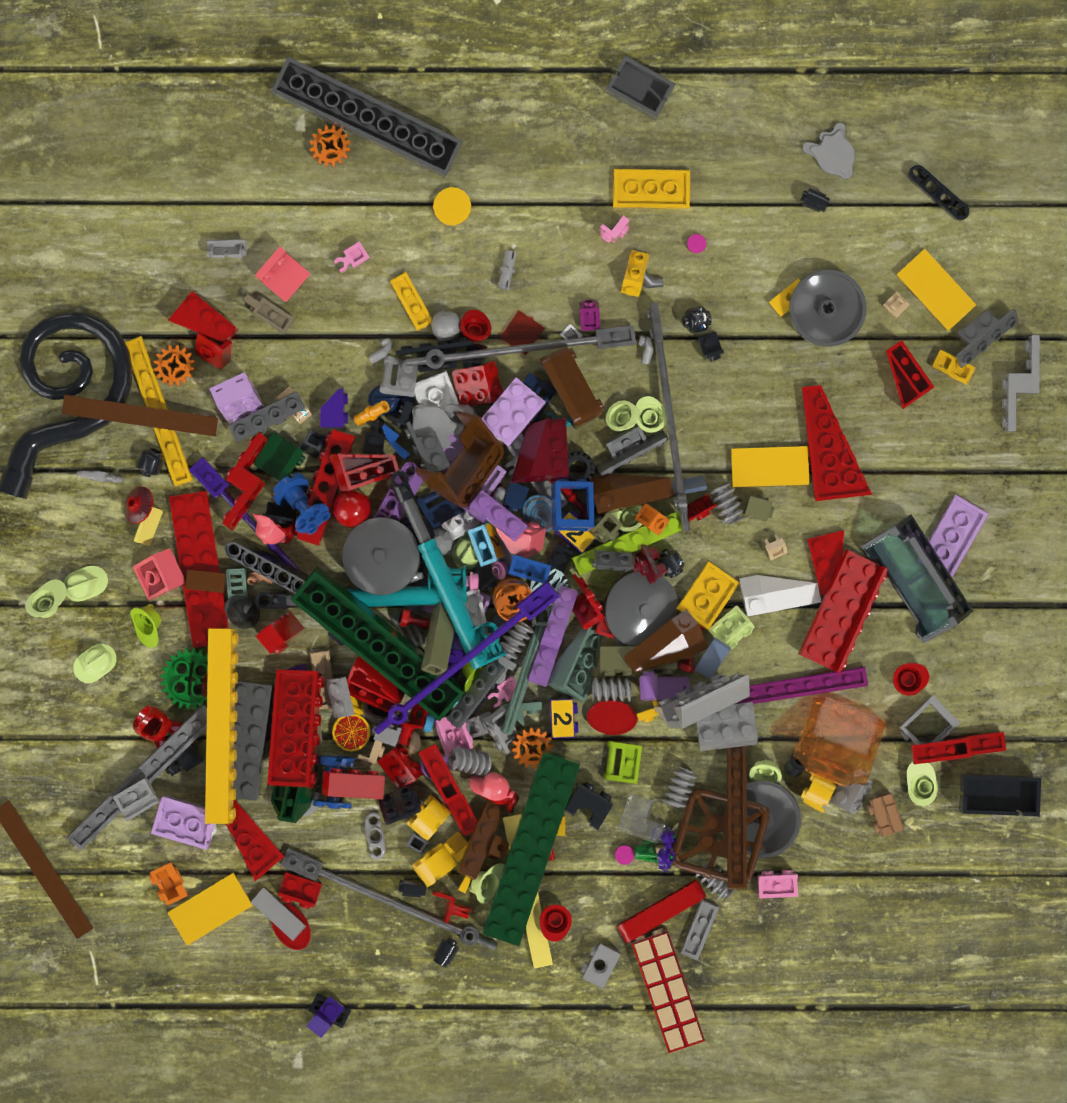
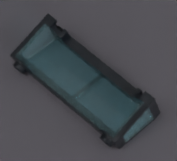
[861,514,973,643]

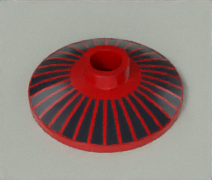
[124,486,153,524]

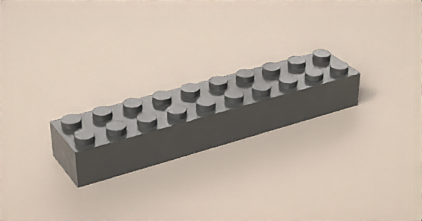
[271,57,463,178]

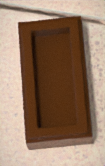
[185,570,226,593]

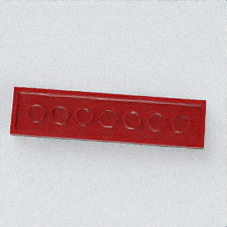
[169,491,229,648]

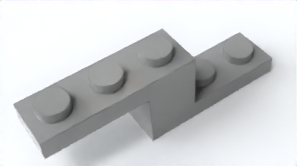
[1002,335,1040,432]

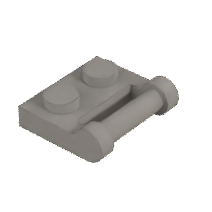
[380,356,418,397]

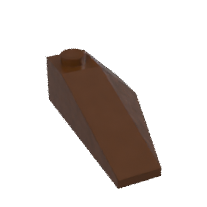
[591,474,675,516]
[623,610,708,673]

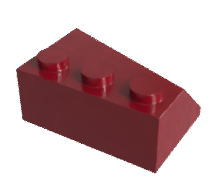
[511,418,569,483]

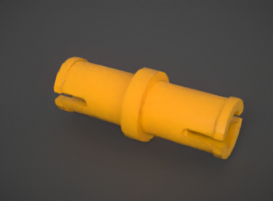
[353,400,390,426]

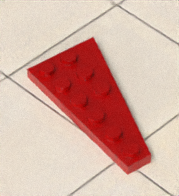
[801,385,873,502]

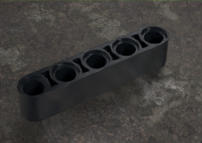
[225,538,308,593]

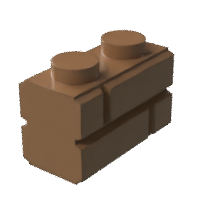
[867,792,904,837]

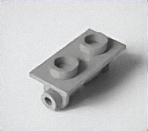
[207,239,247,259]

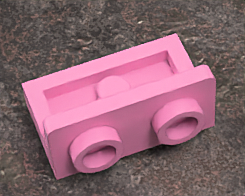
[599,215,630,243]
[434,716,473,757]
[758,870,798,898]

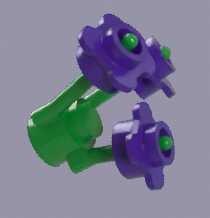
[635,827,676,872]

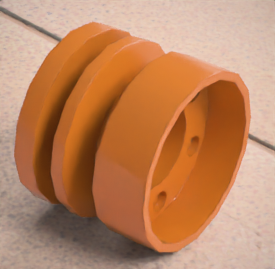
[492,576,532,622]

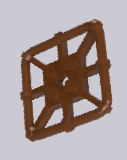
[672,788,770,884]

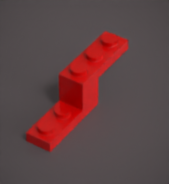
[222,432,268,531]
[911,731,1006,765]
[419,744,477,836]

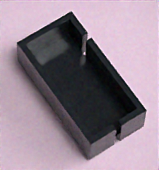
[959,773,1041,817]

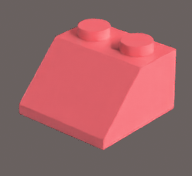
[133,548,186,601]

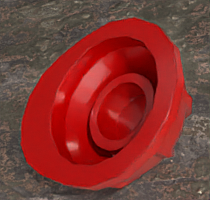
[460,310,492,342]
[893,663,930,696]
[539,904,572,942]

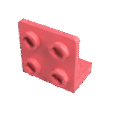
[255,247,310,302]

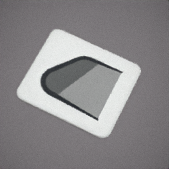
[560,324,582,339]

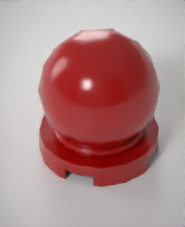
[333,490,372,528]

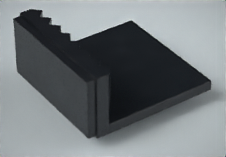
[262,502,297,524]

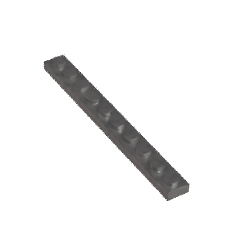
[67,704,207,851]

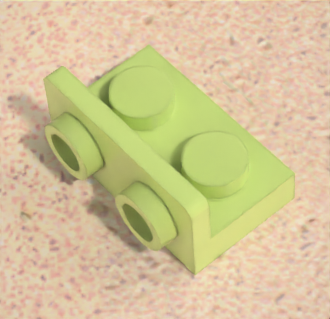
[708,606,755,649]

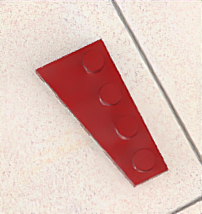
[226,799,285,882]

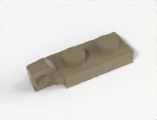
[243,294,295,335]

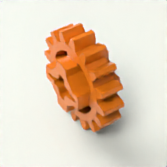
[309,125,351,168]
[153,345,196,387]
[511,726,553,769]

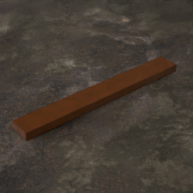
[62,395,218,437]
[727,746,747,890]
[0,800,94,939]

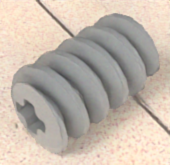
[710,483,746,525]
[499,621,534,660]
[592,677,631,701]
[447,747,492,776]
[662,765,698,808]
[695,860,736,901]

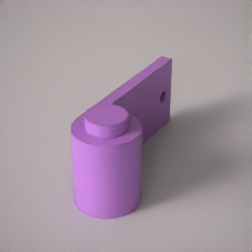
[639,672,690,700]

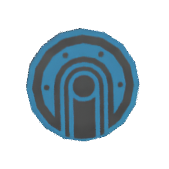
[523,494,552,531]

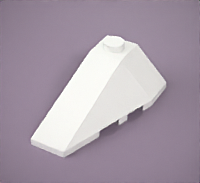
[739,575,821,616]

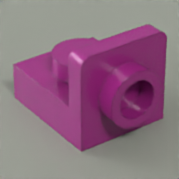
[579,300,600,331]

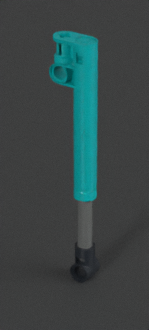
[387,470,508,670]
[255,565,467,610]

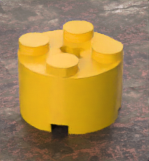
[801,769,840,813]
[406,794,451,841]
[411,843,458,887]

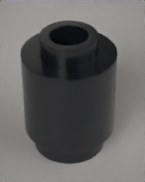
[800,188,830,212]
[784,752,808,777]
[399,877,427,898]
[433,937,459,968]

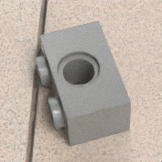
[581,942,621,989]

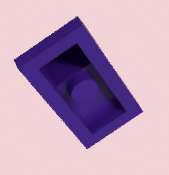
[306,996,345,1038]

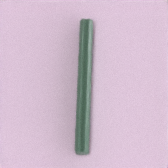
[502,626,545,735]

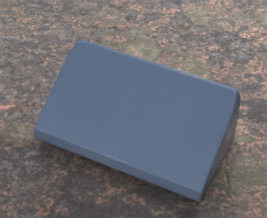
[671,476,707,496]

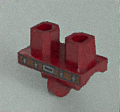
[633,545,667,584]

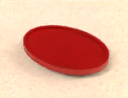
[587,700,638,735]
[271,903,311,950]

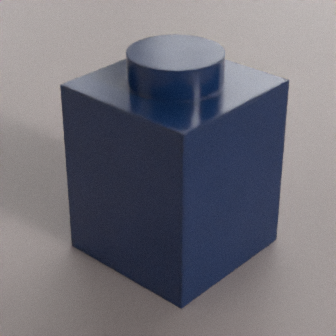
[504,483,529,513]

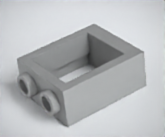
[898,695,960,744]

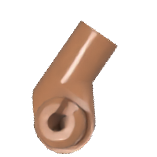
[247,571,273,585]

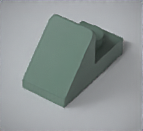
[503,701,542,726]

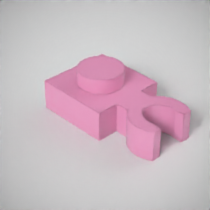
[334,241,370,273]
[487,676,517,708]

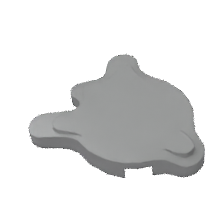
[802,123,855,179]
[412,405,464,448]

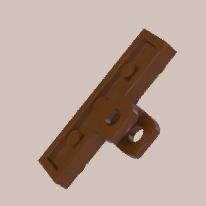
[457,801,509,880]

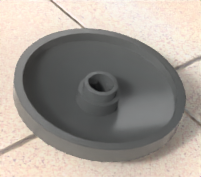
[789,269,867,347]
[343,518,420,595]
[604,571,679,646]
[746,781,801,858]

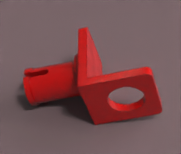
[397,704,428,746]
[431,890,471,923]

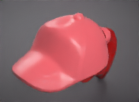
[253,513,296,545]
[469,772,519,813]

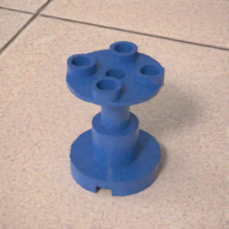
[272,473,331,535]
[313,755,355,809]

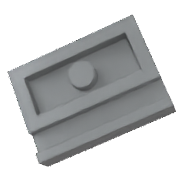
[113,778,160,821]

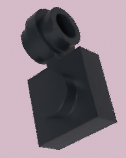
[363,416,386,454]
[166,745,203,776]

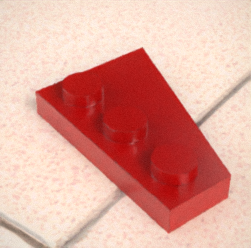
[807,530,844,595]

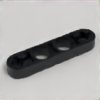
[908,165,970,221]

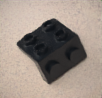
[378,784,421,825]

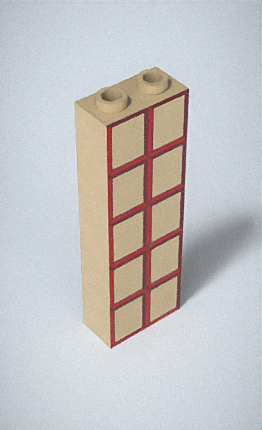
[631,927,705,1053]

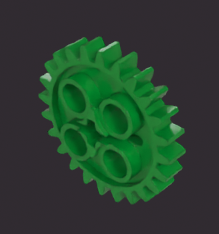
[160,648,208,710]

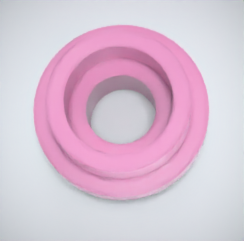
[492,560,509,580]
[466,572,479,591]

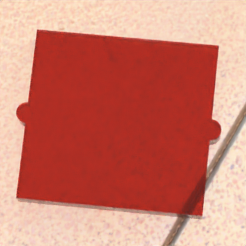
[500,310,545,355]

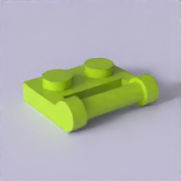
[603,741,642,784]

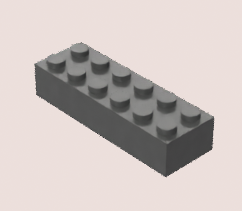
[234,680,274,801]

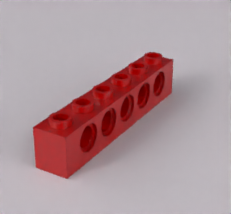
[295,429,356,546]

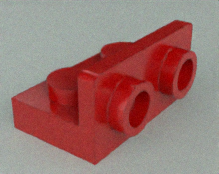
[377,744,423,789]
[278,872,323,909]

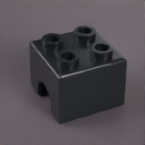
[565,781,613,830]

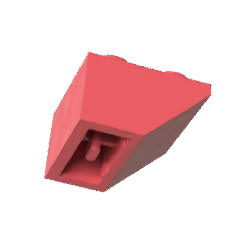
[496,517,546,558]

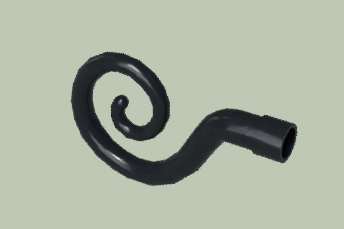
[0,311,133,499]

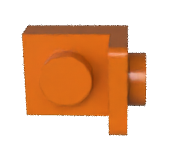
[634,503,669,535]

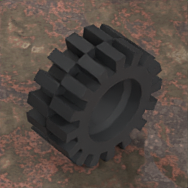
[568,451,595,482]

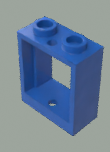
[551,478,594,531]
[508,555,551,583]

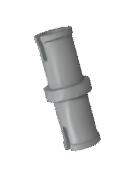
[497,250,517,291]

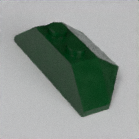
[271,765,318,823]

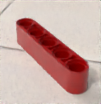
[616,879,707,943]

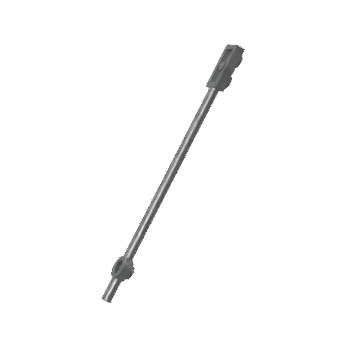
[647,302,690,532]
[406,325,636,369]
[281,848,498,950]

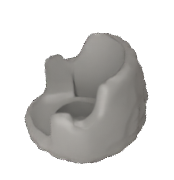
[431,310,462,343]

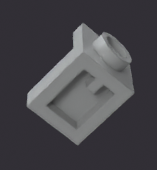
[466,712,491,738]

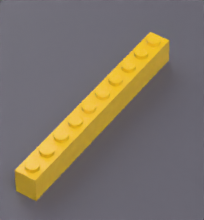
[205,629,239,824]

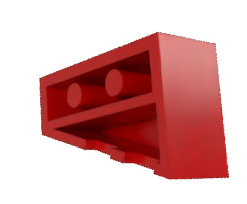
[167,291,239,343]
[886,340,935,409]
[329,454,399,492]
[255,611,305,655]
[347,656,405,714]
[322,768,385,799]

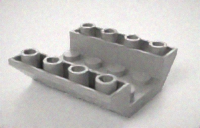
[654,673,750,729]

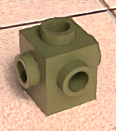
[591,512,623,543]

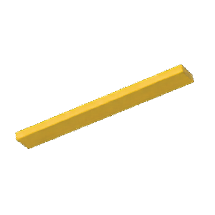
[125,336,193,487]

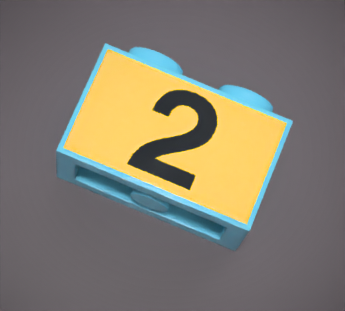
[468,523,506,567]

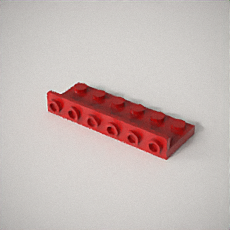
[798,550,888,673]
[267,670,324,788]

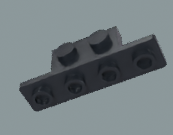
[396,338,474,373]

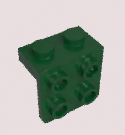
[254,433,306,482]

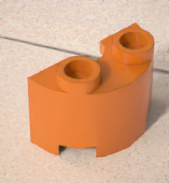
[149,862,188,906]

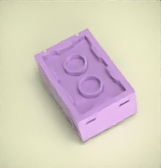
[209,372,264,424]
[481,378,546,448]
[151,795,217,850]

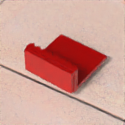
[195,332,232,370]
[687,494,717,522]

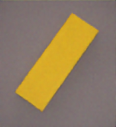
[390,272,432,332]

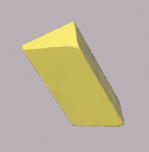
[134,507,163,546]

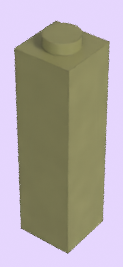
[421,602,455,676]

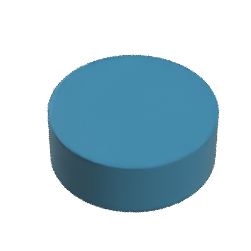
[422,713,435,733]

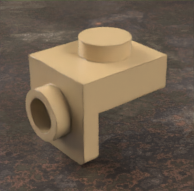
[357,740,385,766]

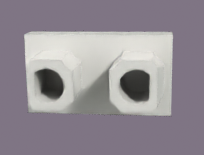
[442,511,480,540]

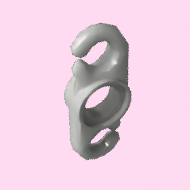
[76,470,124,483]
[364,811,386,860]

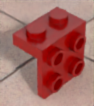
[452,361,503,406]
[572,574,604,631]

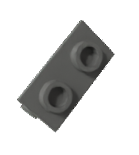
[592,550,634,572]

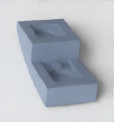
[695,638,731,678]

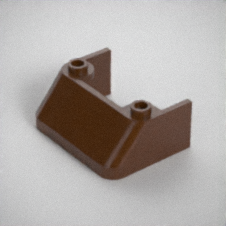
[539,346,605,430]
[416,411,504,508]

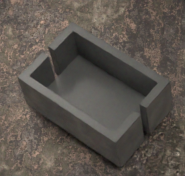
[606,56,675,121]

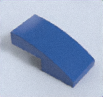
[382,424,411,460]

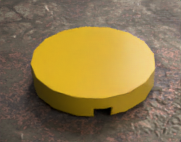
[433,187,471,226]

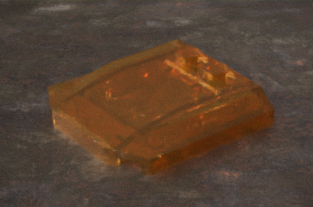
[793,695,886,787]

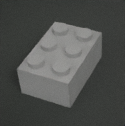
[696,702,758,751]

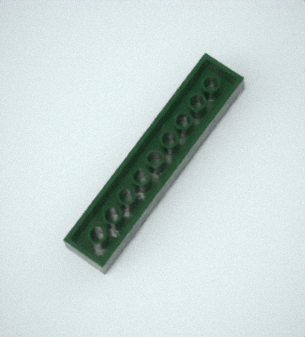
[290,566,465,721]
[483,749,580,946]

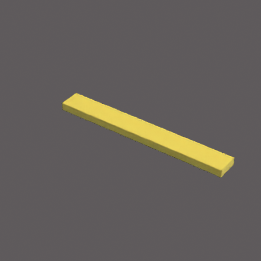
[503,814,553,969]

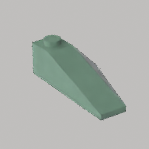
[547,623,602,703]

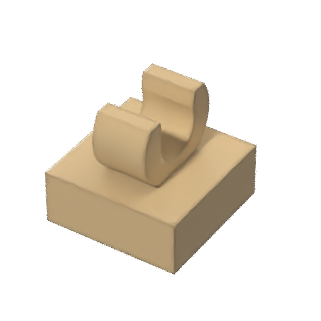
[882,292,910,319]
[765,535,788,561]

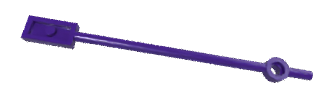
[189,457,302,582]
[374,581,560,735]

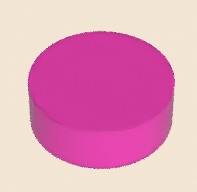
[687,234,706,254]
[615,845,634,865]

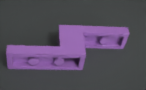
[462,490,528,542]
[528,585,578,687]

